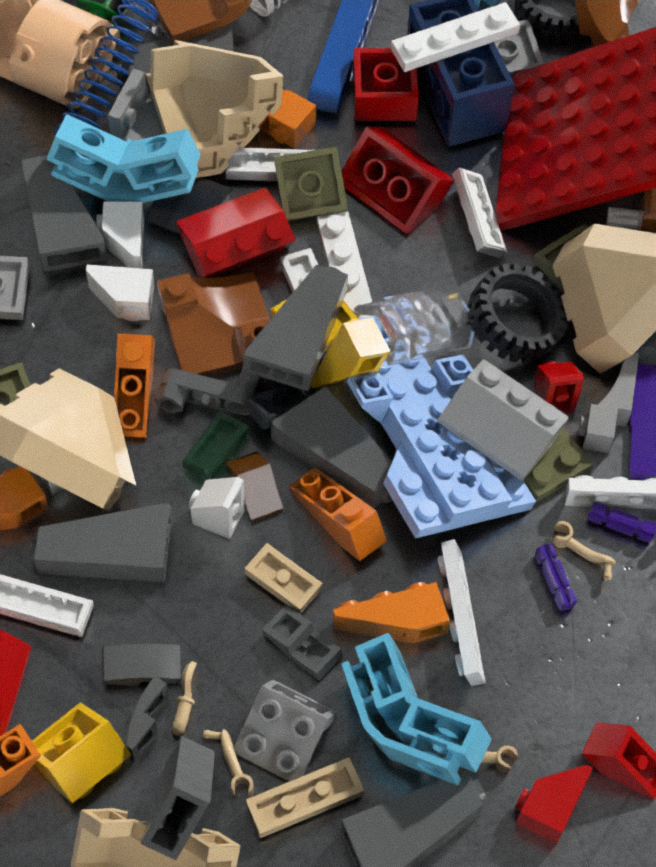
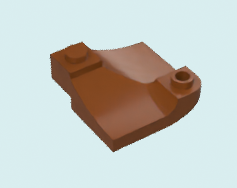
[148,0,252,45]
[575,0,639,47]
[157,272,272,377]

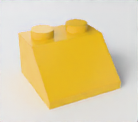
[32,702,131,803]

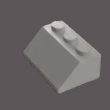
[437,359,569,481]

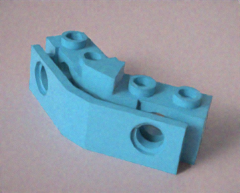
[46,114,201,203]
[341,633,492,786]

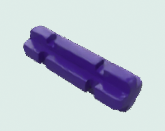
[588,502,656,543]
[535,544,577,611]

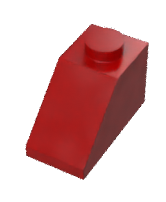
[534,361,584,414]
[581,722,656,799]
[515,765,593,844]

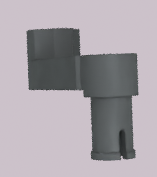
[154,362,260,415]

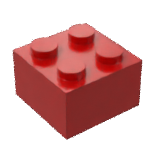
[352,48,419,121]

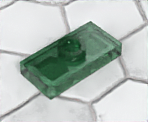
[182,411,249,480]

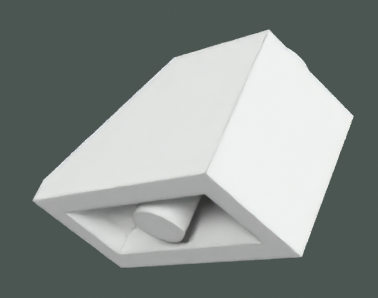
[97,202,144,269]
[86,265,155,321]
[188,477,245,540]

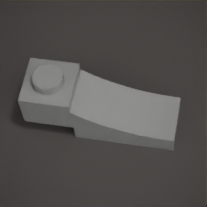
[578,352,639,454]

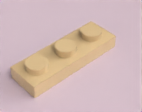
[245,757,365,838]

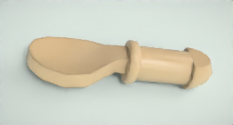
[171,661,197,737]

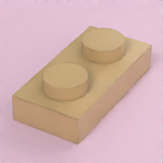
[244,543,323,614]

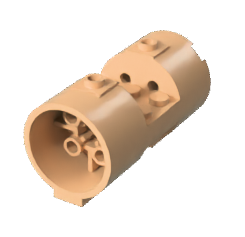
[0,0,116,109]

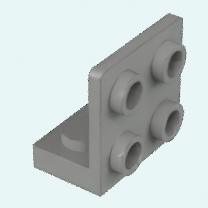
[108,68,164,141]
[234,680,338,782]

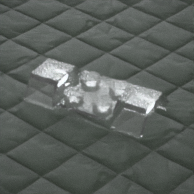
[354,291,474,366]

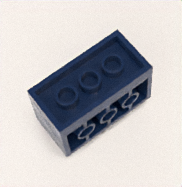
[407,0,514,147]

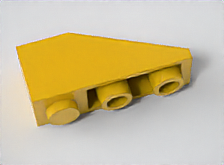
[311,318,390,388]

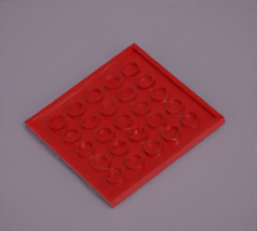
[495,27,656,231]

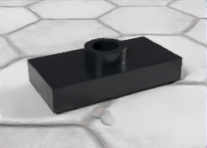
[243,384,311,430]

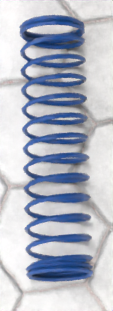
[53,0,159,135]

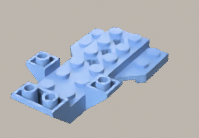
[347,311,536,538]

